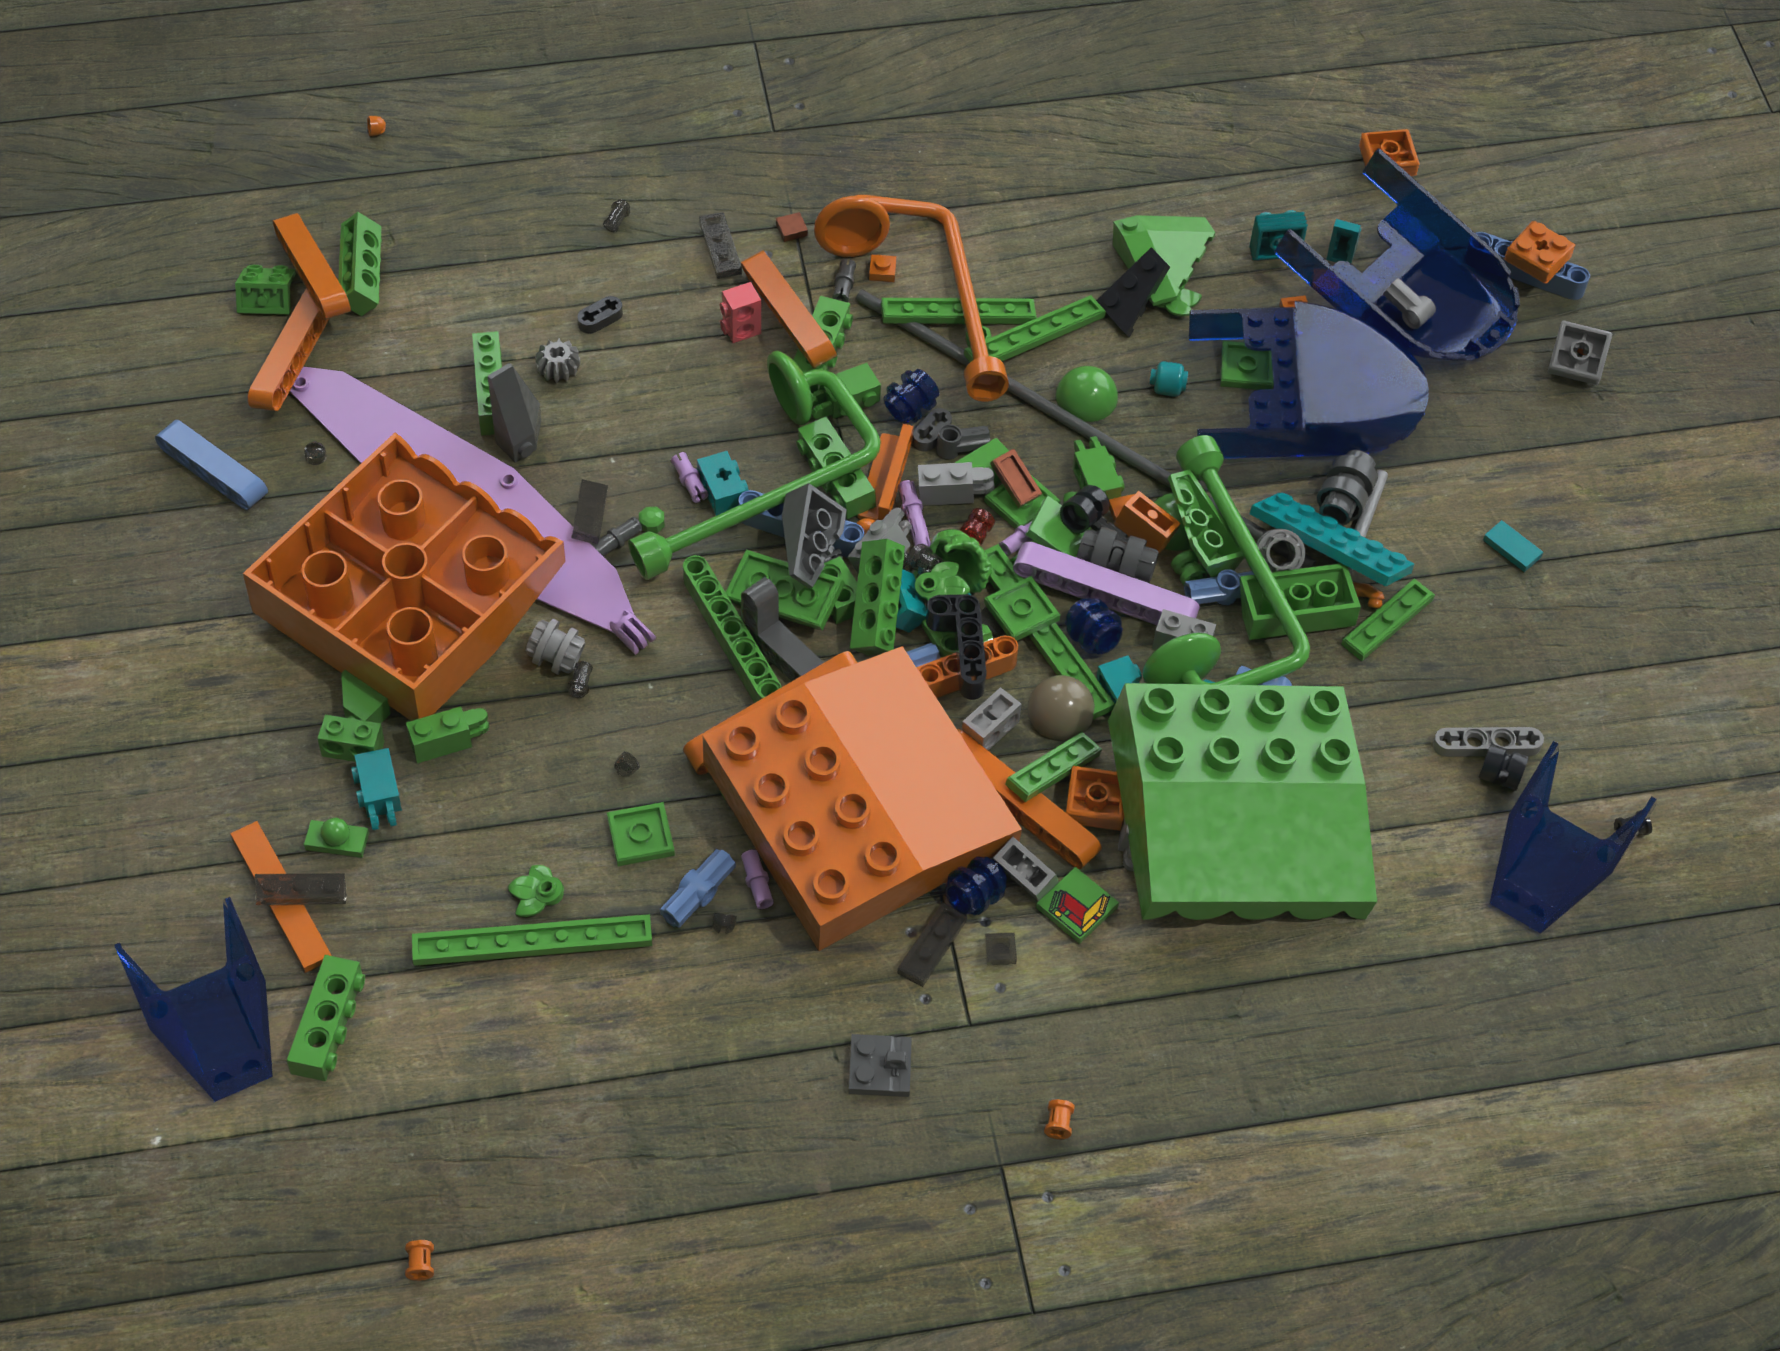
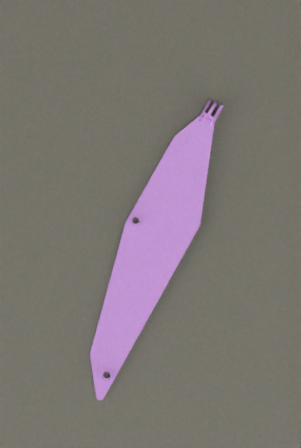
[290,367,656,655]

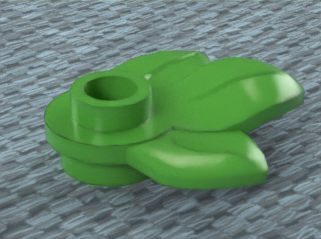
[1156,283,1202,316]
[915,561,970,600]
[508,865,564,917]

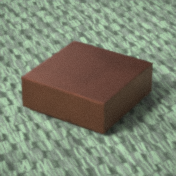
[776,212,808,242]

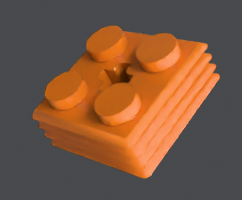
[1359,129,1420,180]
[1504,221,1576,284]
[1066,766,1124,831]

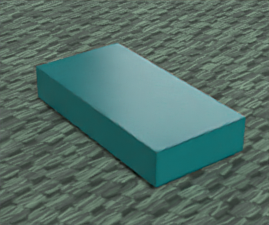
[1483,520,1543,572]

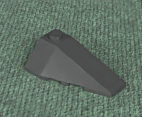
[488,363,541,463]
[782,483,847,589]

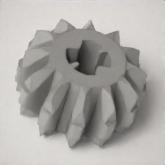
[535,338,580,383]

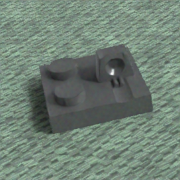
[849,1034,912,1097]

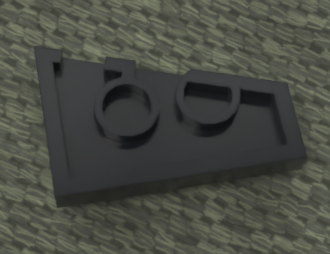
[1096,247,1170,337]

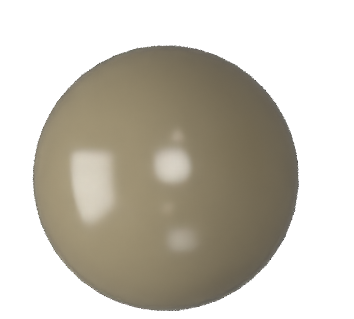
[1028,675,1095,741]

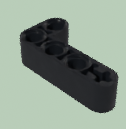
[926,594,986,700]

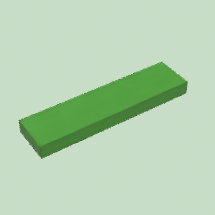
[1341,578,1435,661]
[1005,732,1102,802]

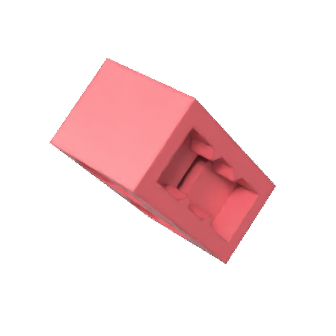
[719,282,761,343]

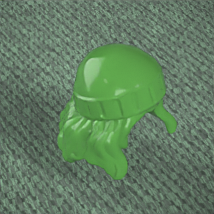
[929,529,992,593]

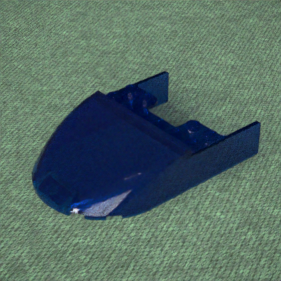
[1274,149,1520,361]
[1188,301,1429,459]

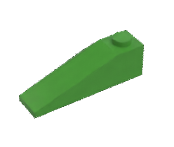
[1168,469,1245,577]

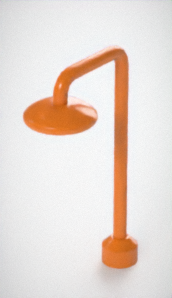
[814,195,1009,402]

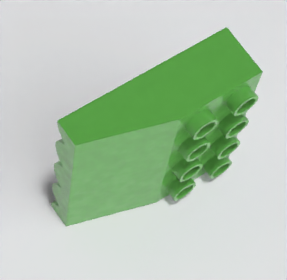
[1108,683,1377,920]

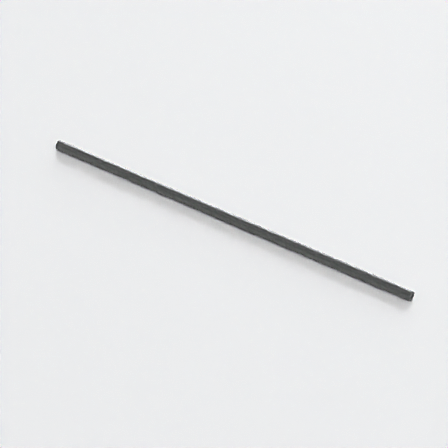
[856,289,1317,568]

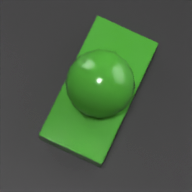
[304,818,369,858]

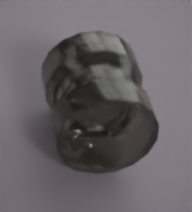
[906,544,944,575]

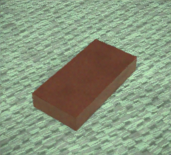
[990,449,1042,508]

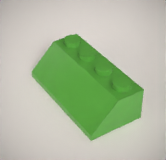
[1239,563,1361,640]

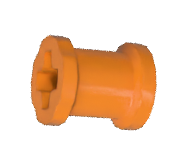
[1044,1099,1075,1139]
[405,1240,434,1281]

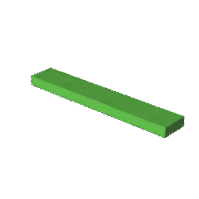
[964,295,1106,362]
[881,298,1037,324]

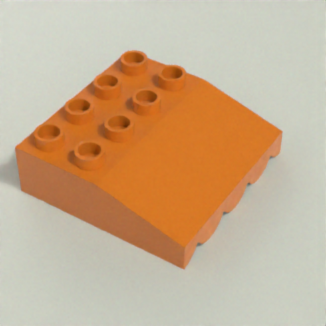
[243,432,566,721]
[702,646,1022,951]

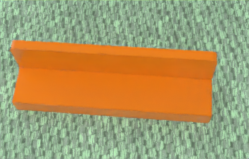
[857,424,913,520]

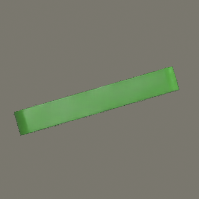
[683,555,781,703]

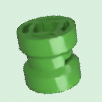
[1171,550,1208,586]

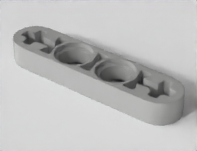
[1433,727,1544,757]

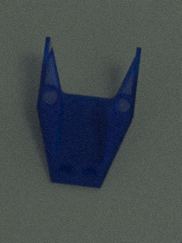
[1489,741,1657,934]
[114,897,273,1102]

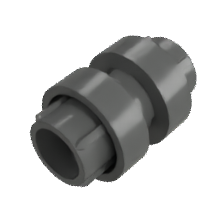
[1317,450,1378,526]
[1077,527,1159,583]

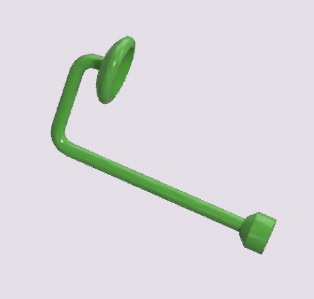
[628,351,881,580]
[1142,435,1310,685]

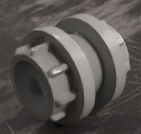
[1256,529,1305,572]
[525,619,586,675]

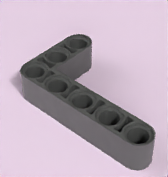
[741,577,824,681]

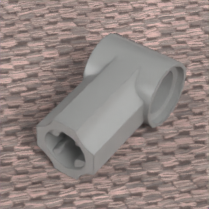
[1383,278,1436,329]

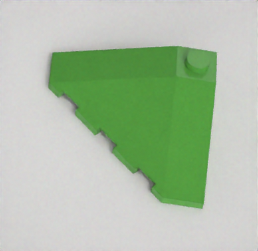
[1113,215,1215,306]

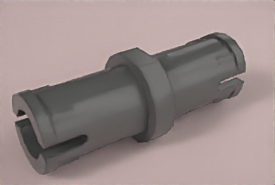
[832,259,856,303]
[591,516,642,557]

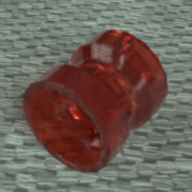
[959,508,995,545]

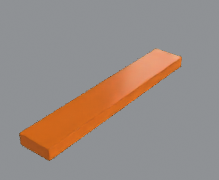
[230,821,332,973]

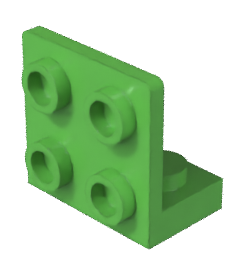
[235,265,296,314]

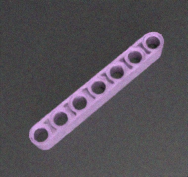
[1013,542,1199,625]

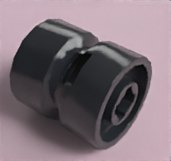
[1060,485,1110,533]
[1478,744,1529,791]

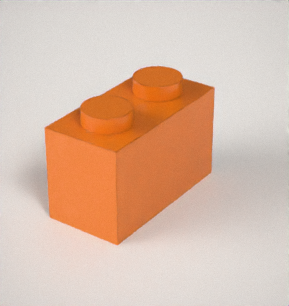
[1114,491,1181,553]

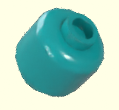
[1149,361,1188,397]

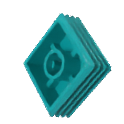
[1249,210,1308,260]

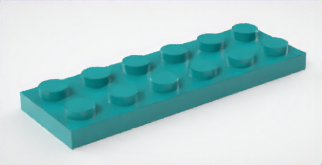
[1249,493,1415,587]

